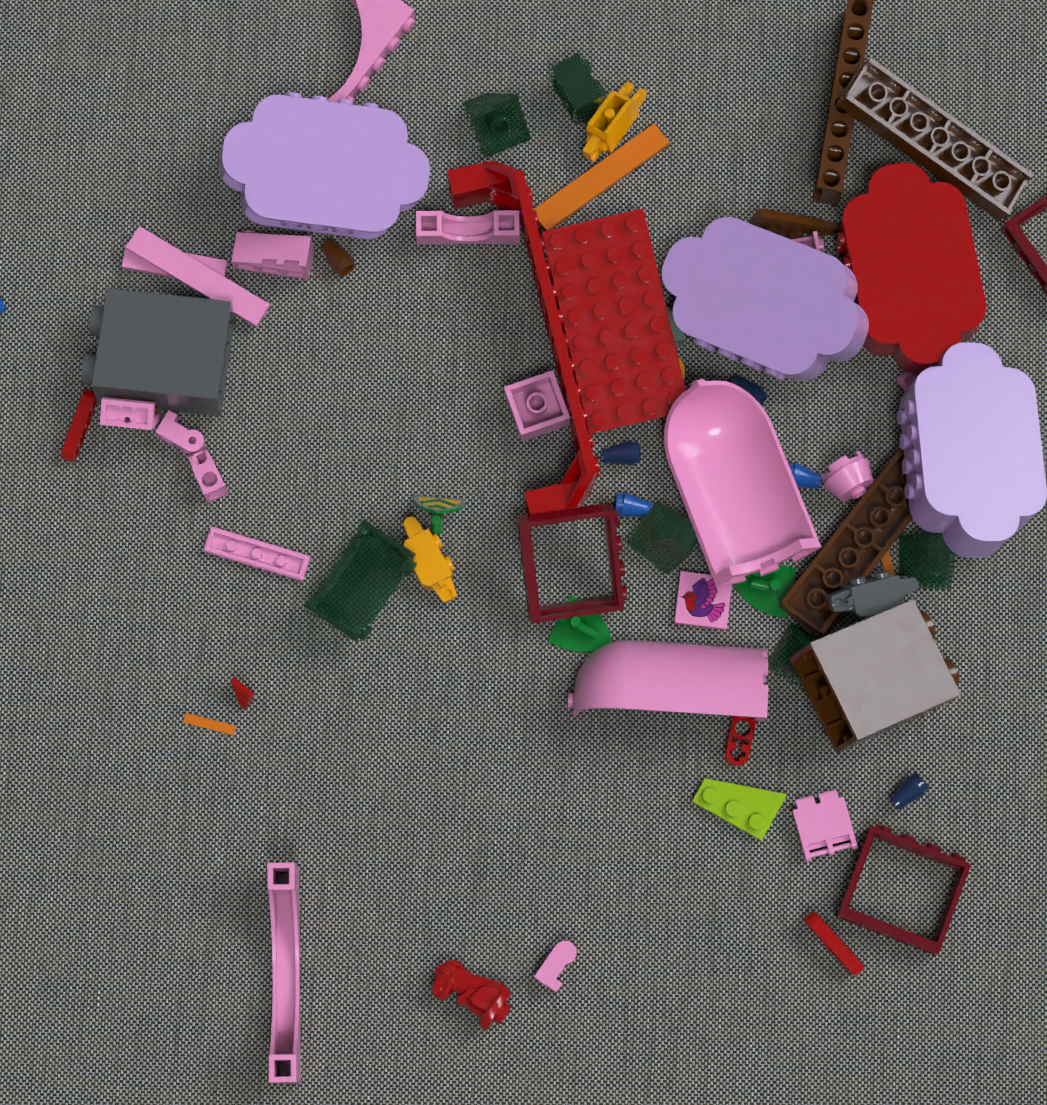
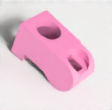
[155,410,205,455]
[188,448,229,503]
[534,941,577,993]

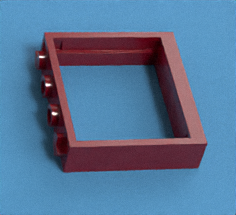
[1001,196,1047,295]
[516,503,628,624]
[836,824,971,956]

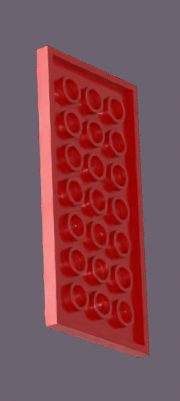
[542,208,686,434]

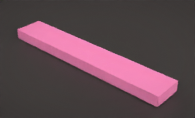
[126,226,271,327]

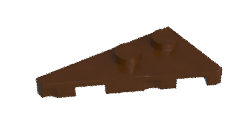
[749,208,839,239]

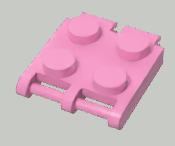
[792,789,858,862]

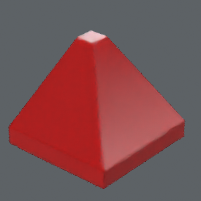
[230,678,255,710]

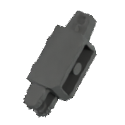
[827,570,919,617]

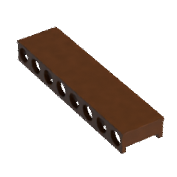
[812,0,874,207]
[836,58,1034,222]
[779,448,913,638]

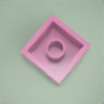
[504,370,570,442]

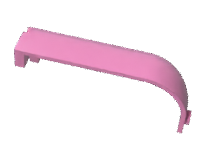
[664,379,821,587]
[568,640,768,721]

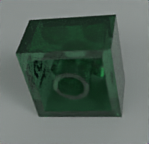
[551,53,605,126]

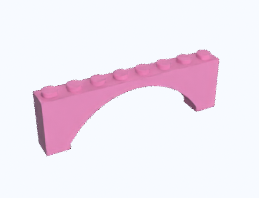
[327,0,416,104]
[267,862,301,1083]

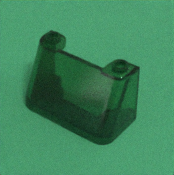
[304,519,418,643]

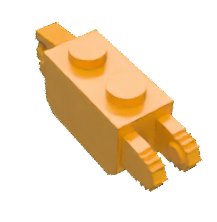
[582,81,647,162]
[403,517,457,604]

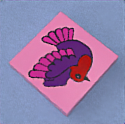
[674,571,732,630]

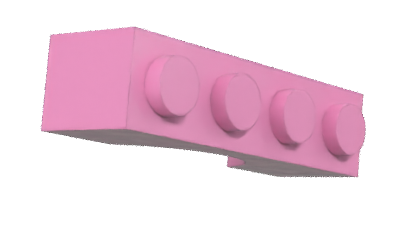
[416,210,520,244]

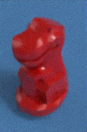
[431,960,512,1031]

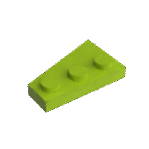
[692,778,787,841]

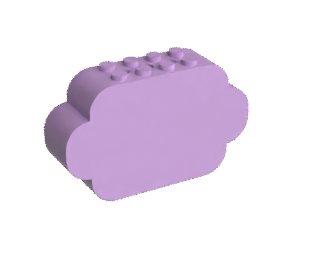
[218,92,430,239]
[662,217,869,381]
[897,342,1047,558]

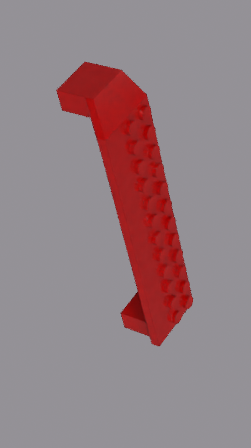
[447,160,600,514]

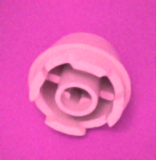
[821,451,873,501]

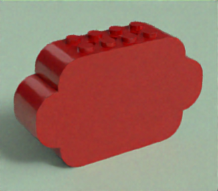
[835,162,986,376]

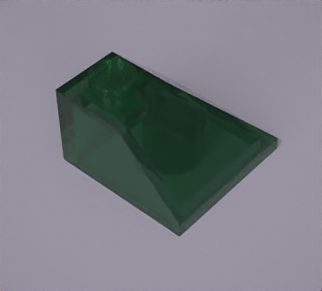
[462,93,531,158]
[626,501,698,574]
[898,532,955,589]
[768,623,819,692]

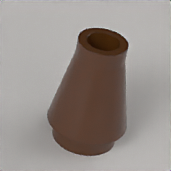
[321,238,356,277]

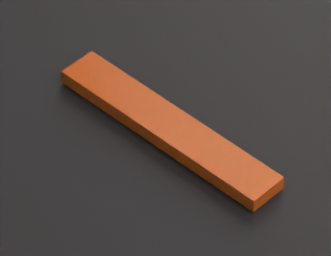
[533,123,670,231]

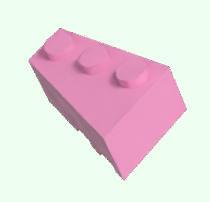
[231,230,314,280]

